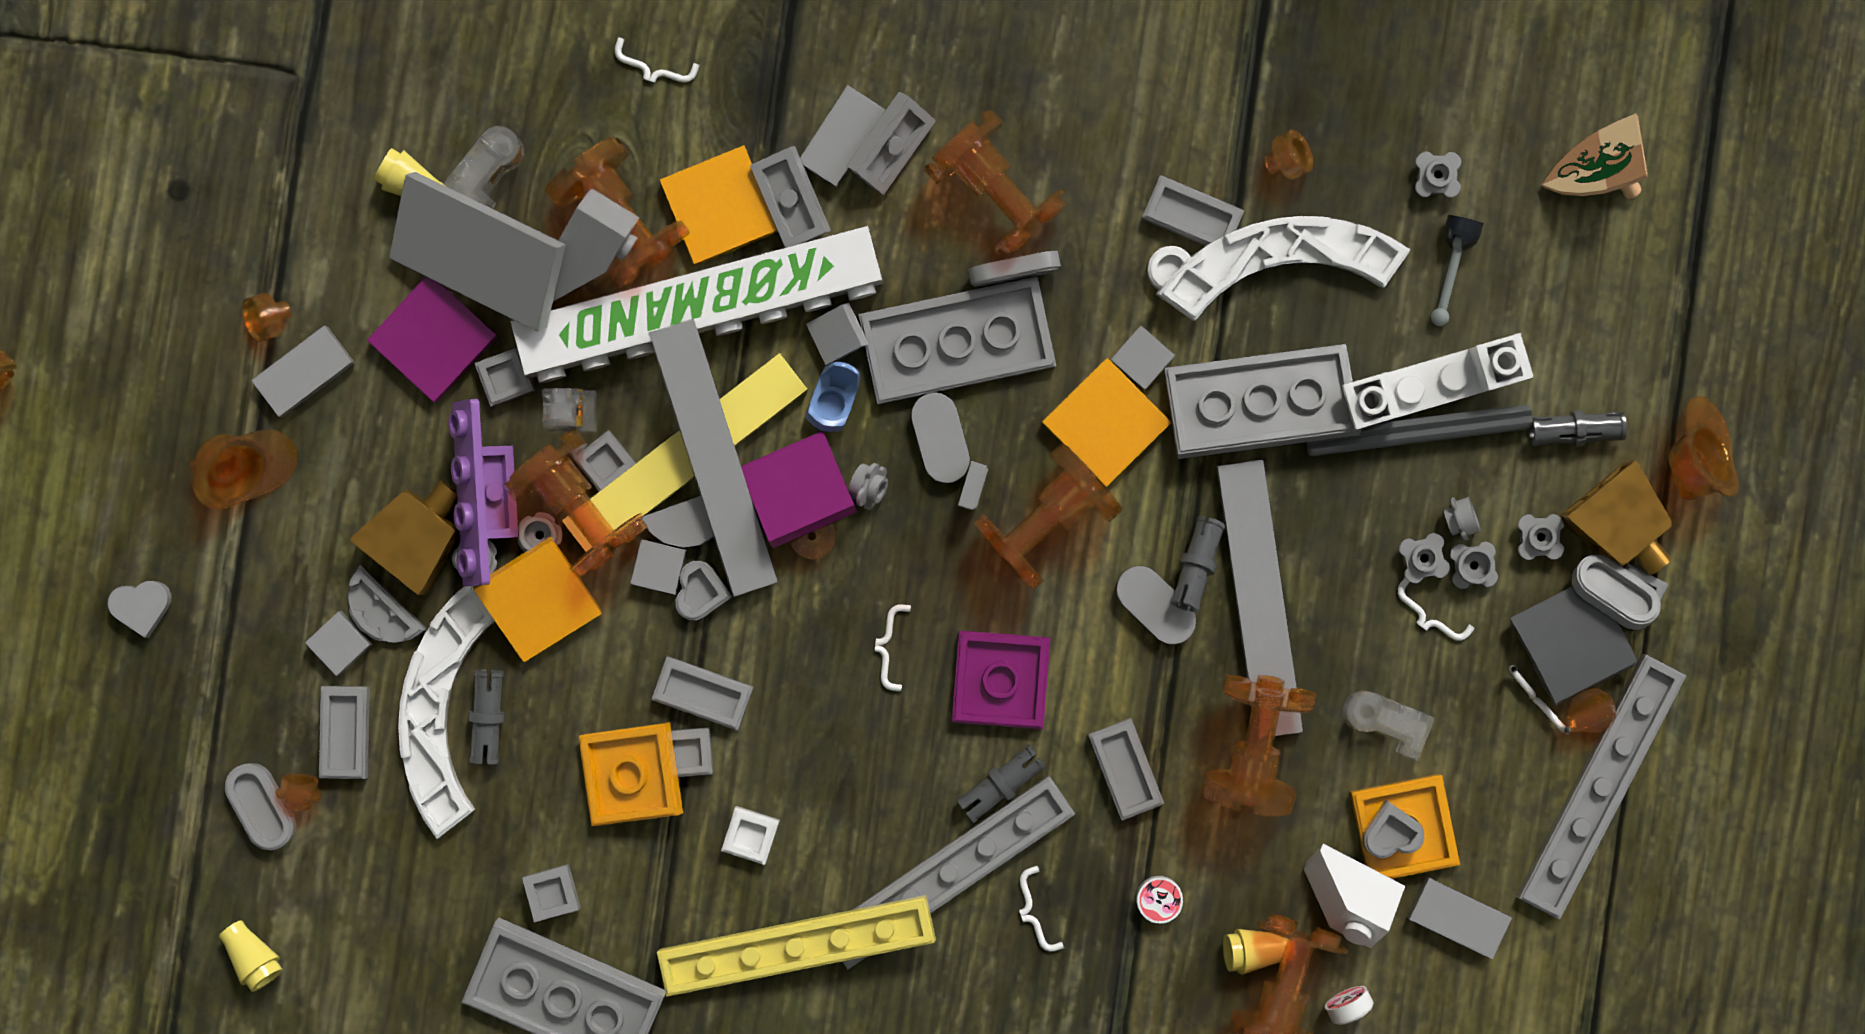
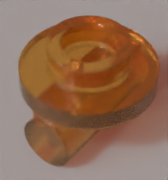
[1566,688,1617,734]

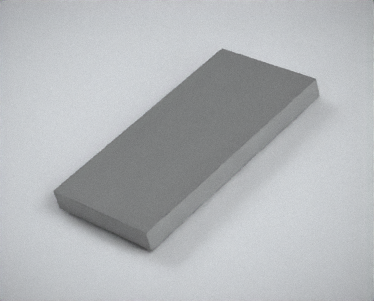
[389,172,566,332]
[858,277,1056,404]
[1164,344,1361,459]
[462,917,667,1034]

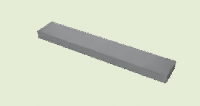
[648,319,778,597]
[1216,460,1303,738]
[1516,654,1686,920]
[842,775,1075,969]

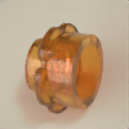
[275,773,321,810]

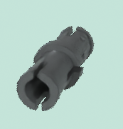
[1529,410,1627,447]
[1170,516,1226,612]
[468,669,505,764]
[956,744,1047,823]

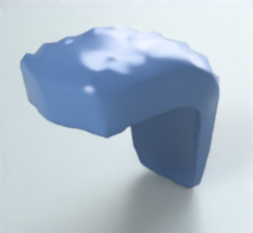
[805,362,860,432]

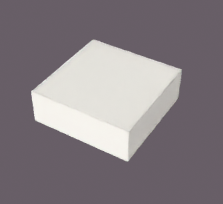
[721,806,780,865]

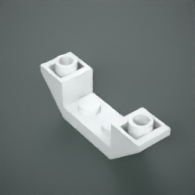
[1342,333,1533,430]

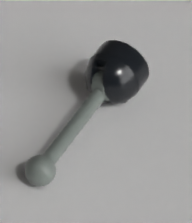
[1431,215,1484,326]

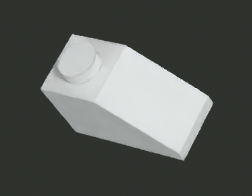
[1304,844,1405,949]

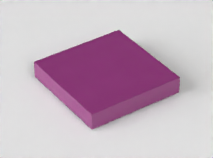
[367,276,498,403]
[741,431,857,548]
[952,630,1050,729]

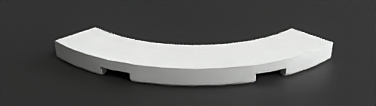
[1156,216,1410,321]
[398,586,495,839]

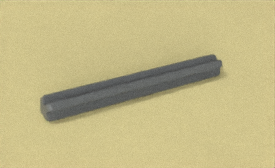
[1305,405,1533,456]

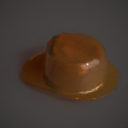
[1668,396,1739,500]
[190,429,298,509]

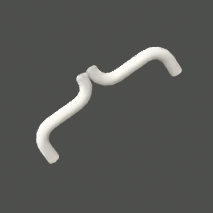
[614,37,700,83]
[1398,577,1475,641]
[875,604,911,692]
[1509,665,1571,734]
[1019,866,1064,952]

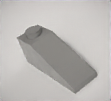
[553,188,639,301]

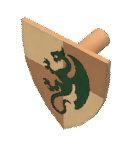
[1542,113,1648,199]

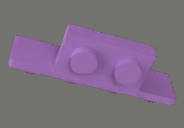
[448,399,518,586]

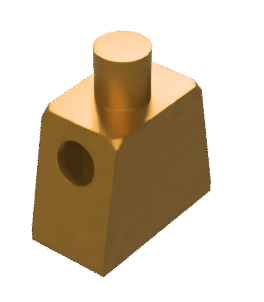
[1559,460,1672,576]
[350,480,460,595]

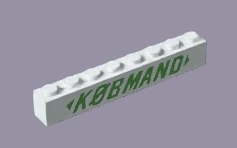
[511,226,883,383]

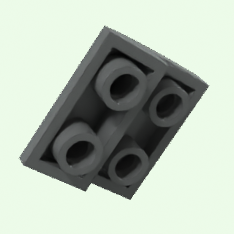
[1510,586,1637,706]

